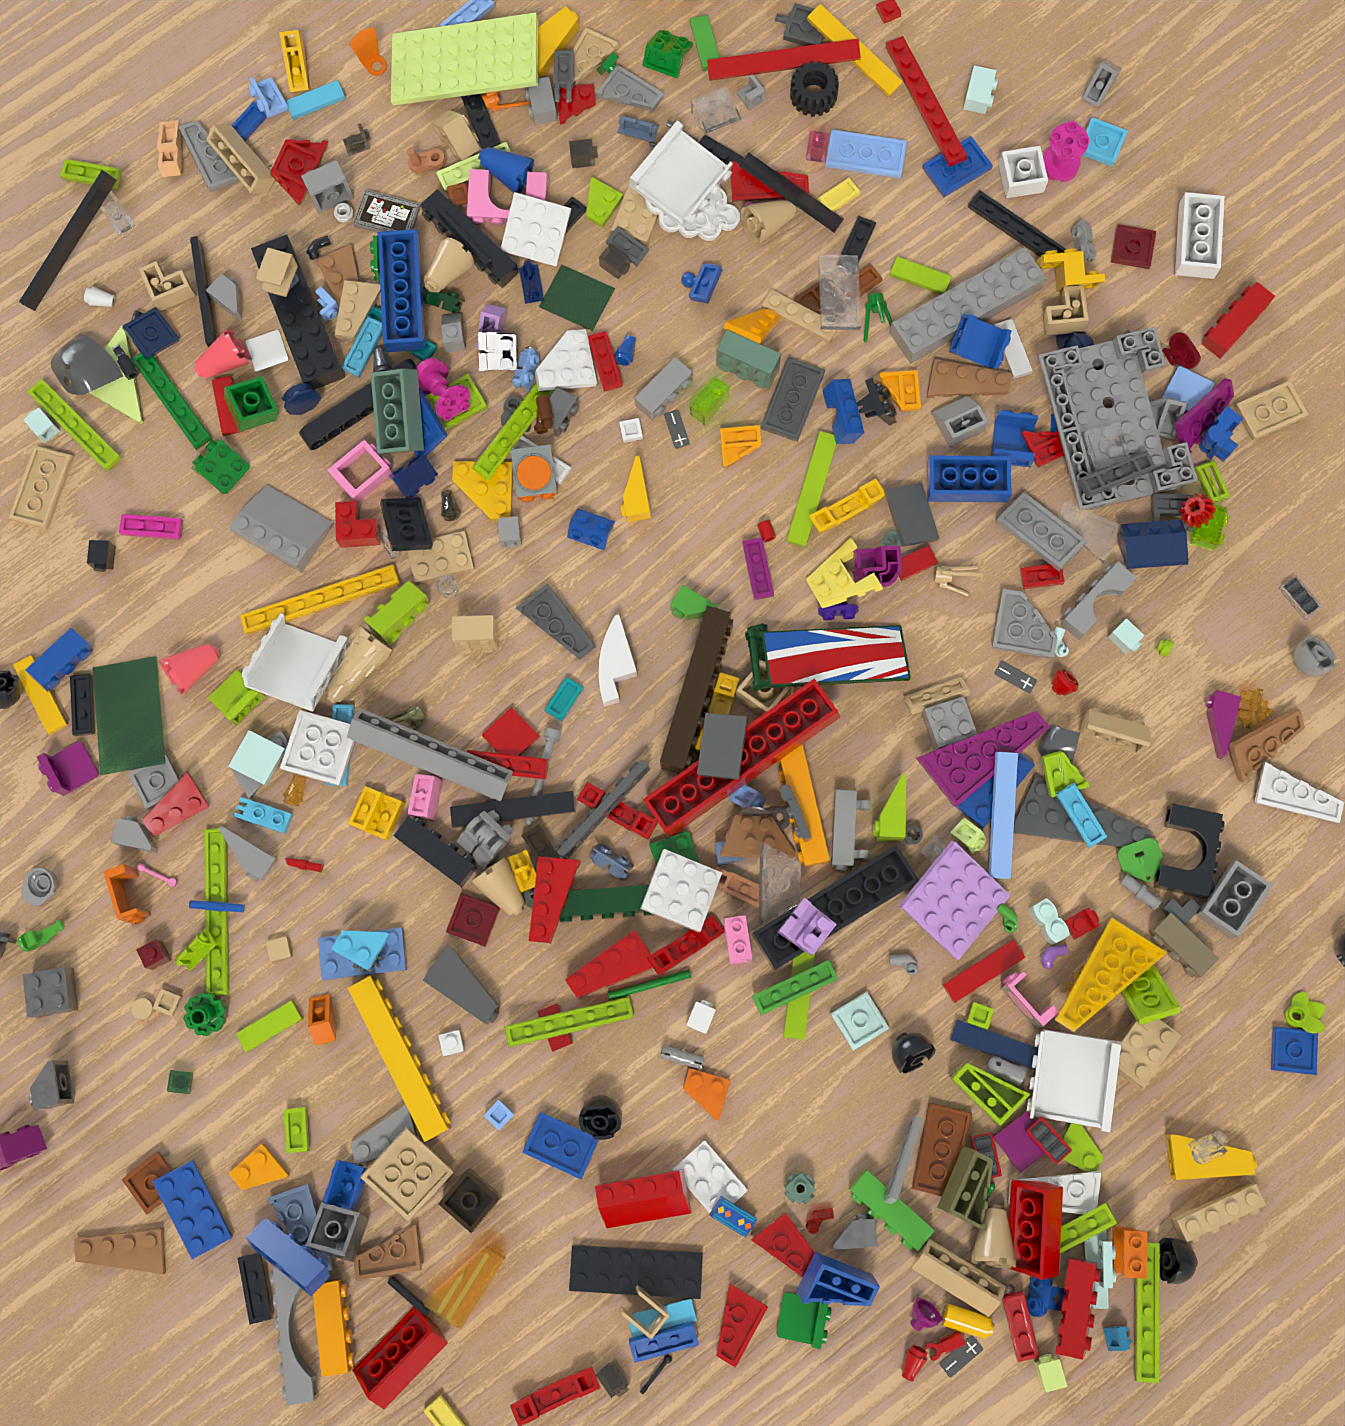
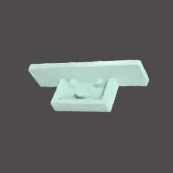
[1084,1230,1116,1309]

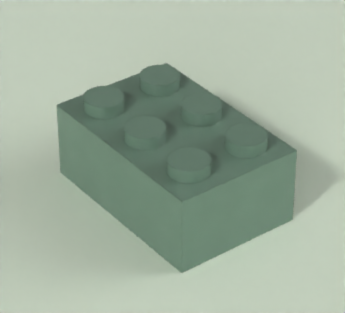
[716,330,781,389]

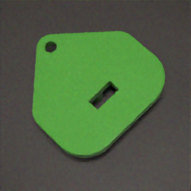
[1117,838,1163,882]

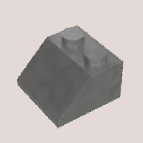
[29,1060,74,1109]
[306,1203,369,1262]

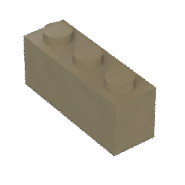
[1149,913,1219,978]

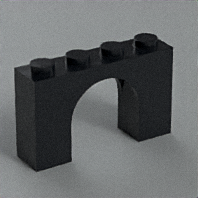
[1153,803,1225,899]

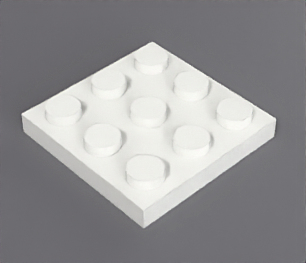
[501,192,571,266]
[280,710,355,786]
[640,849,722,932]

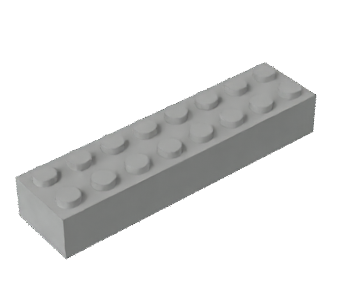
[890,247,1047,364]

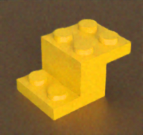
[1035,248,1105,291]

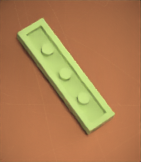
[436,142,511,192]

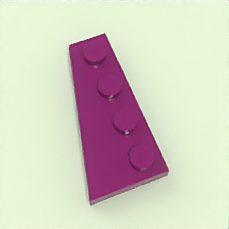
[1175,378,1234,454]

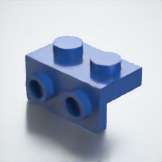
[567,509,615,550]
[323,1160,367,1212]

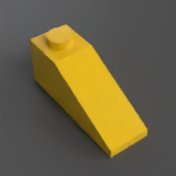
[279,30,309,92]
[620,456,651,523]

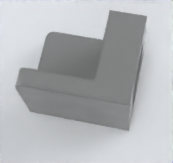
[737,74,765,110]

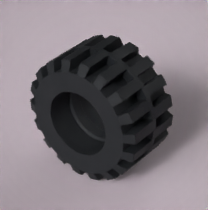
[790,61,839,117]

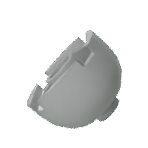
[1294,635,1337,677]

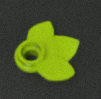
[1285,992,1326,1034]

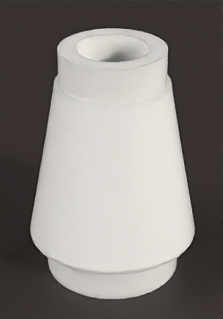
[84,286,116,307]

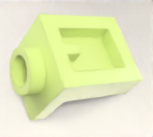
[950,818,986,854]

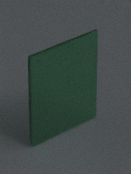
[539,264,615,331]

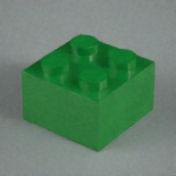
[224,376,278,432]

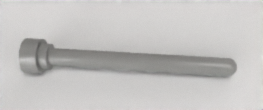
[525,728,561,825]

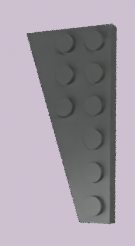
[1013,777,1151,848]

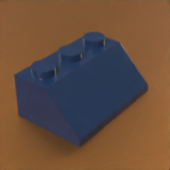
[1118,520,1189,569]

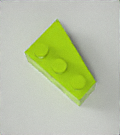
[363,581,430,645]
[949,1063,1030,1126]

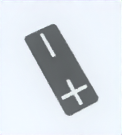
[664,410,690,449]
[994,661,1037,693]
[940,1336,983,1378]

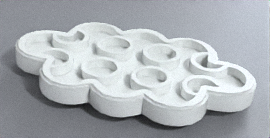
[645,188,740,241]

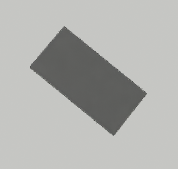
[761,357,825,442]

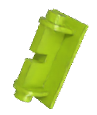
[175,928,217,972]

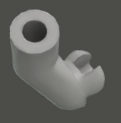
[889,954,919,976]

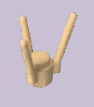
[935,565,983,596]

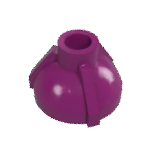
[910,1297,943,1331]

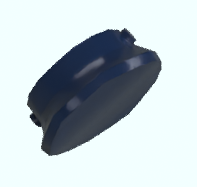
[282,383,321,415]

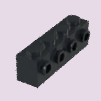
[393,816,477,888]

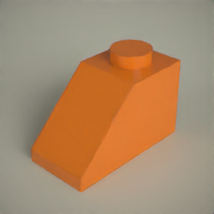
[308,994,336,1045]

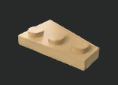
[334,280,381,340]

